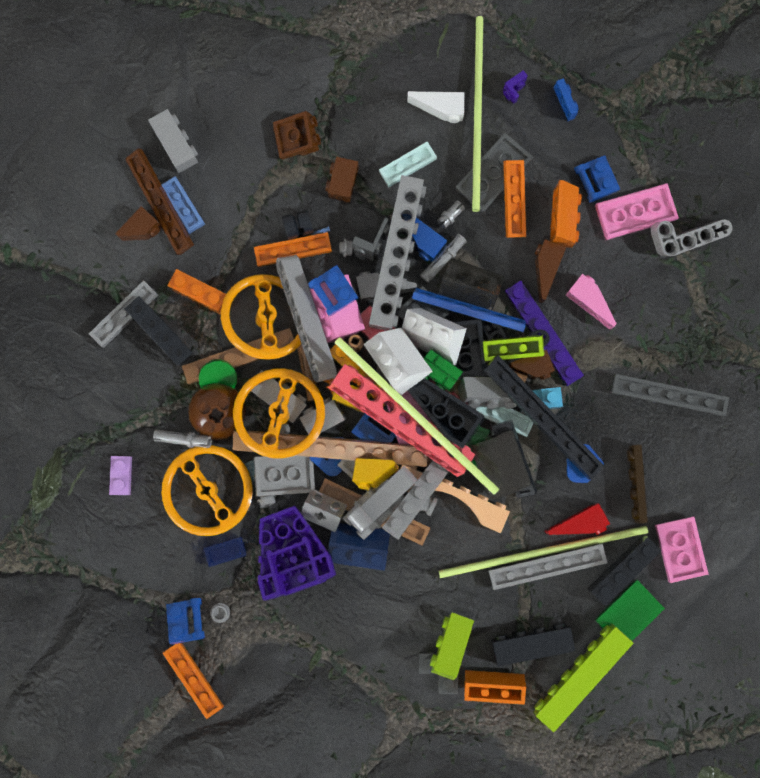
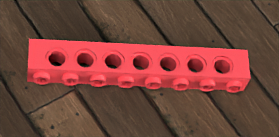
[328,364,475,477]

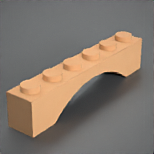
[400,465,510,533]

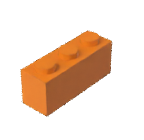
[167,269,226,315]
[464,670,526,705]

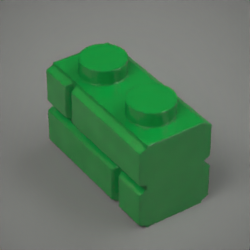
[424,350,463,393]

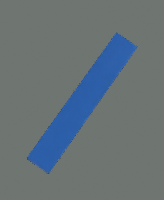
[412,288,526,332]

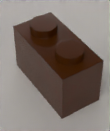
[325,157,359,203]

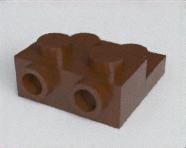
[273,111,321,160]

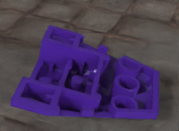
[258,506,336,601]

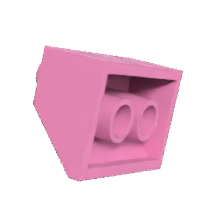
[310,275,365,343]

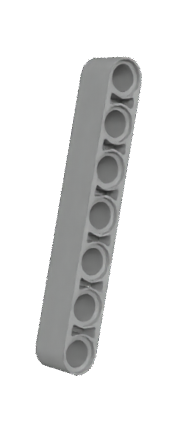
[276,255,337,382]

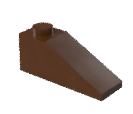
[534,239,566,303]

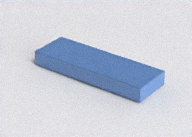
[161,176,205,234]

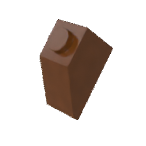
[115,206,162,241]
[509,349,555,381]

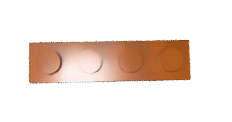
[504,160,526,238]
[254,232,332,267]
[163,643,224,719]

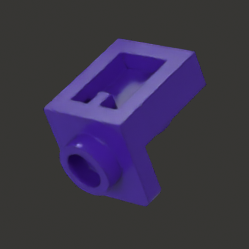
[503,70,528,104]

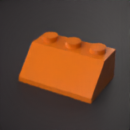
[550,180,582,248]

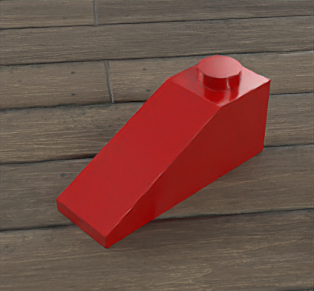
[545,503,610,535]

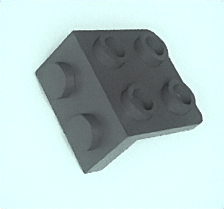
[352,217,390,261]

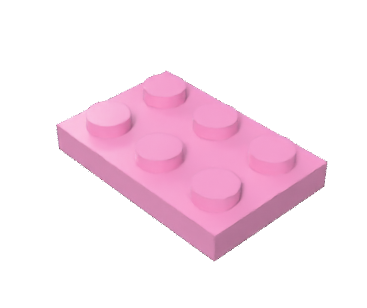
[655,517,708,583]

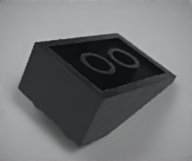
[453,319,487,380]

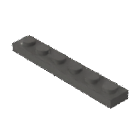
[611,374,729,417]

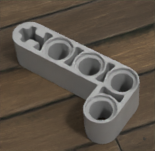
[651,220,732,257]
[347,466,418,534]

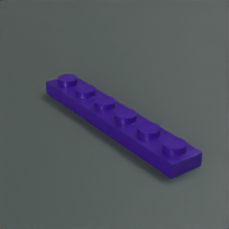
[505,281,584,386]

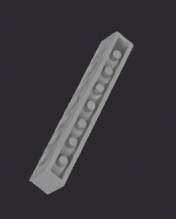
[369,175,427,331]

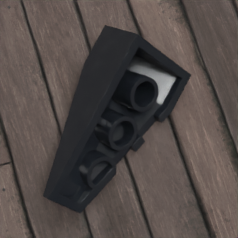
[408,378,484,449]

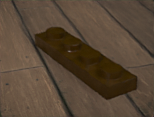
[627,445,648,523]

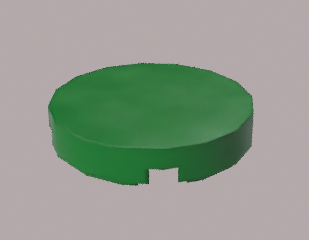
[199,359,237,389]

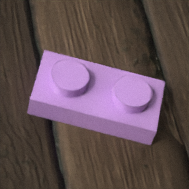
[109,456,132,495]

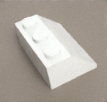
[402,308,467,365]
[363,328,433,395]

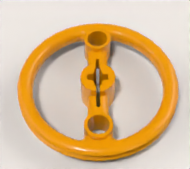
[221,274,301,359]
[233,368,325,458]
[161,445,253,536]

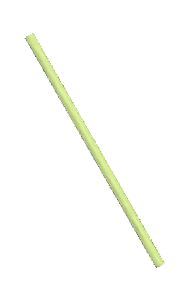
[472,16,483,212]
[334,337,499,494]
[438,526,648,578]

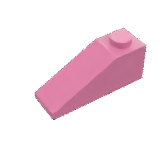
[566,274,616,330]

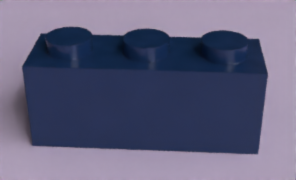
[328,523,390,571]

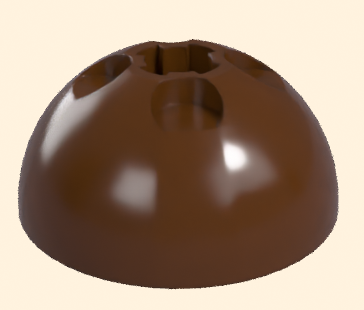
[188,383,246,440]

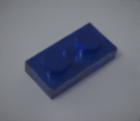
[204,537,247,567]

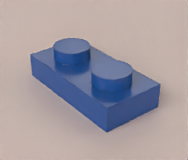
[554,78,579,121]

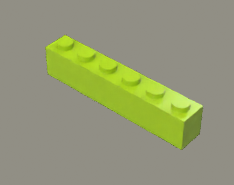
[534,624,633,732]

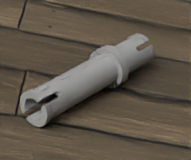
[420,234,467,283]
[153,429,212,448]

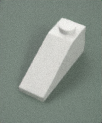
[407,91,464,123]

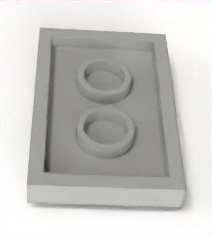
[254,456,315,496]

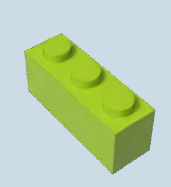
[483,335,545,361]
[430,612,474,680]

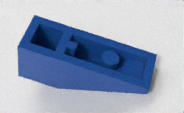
[401,214,447,262]

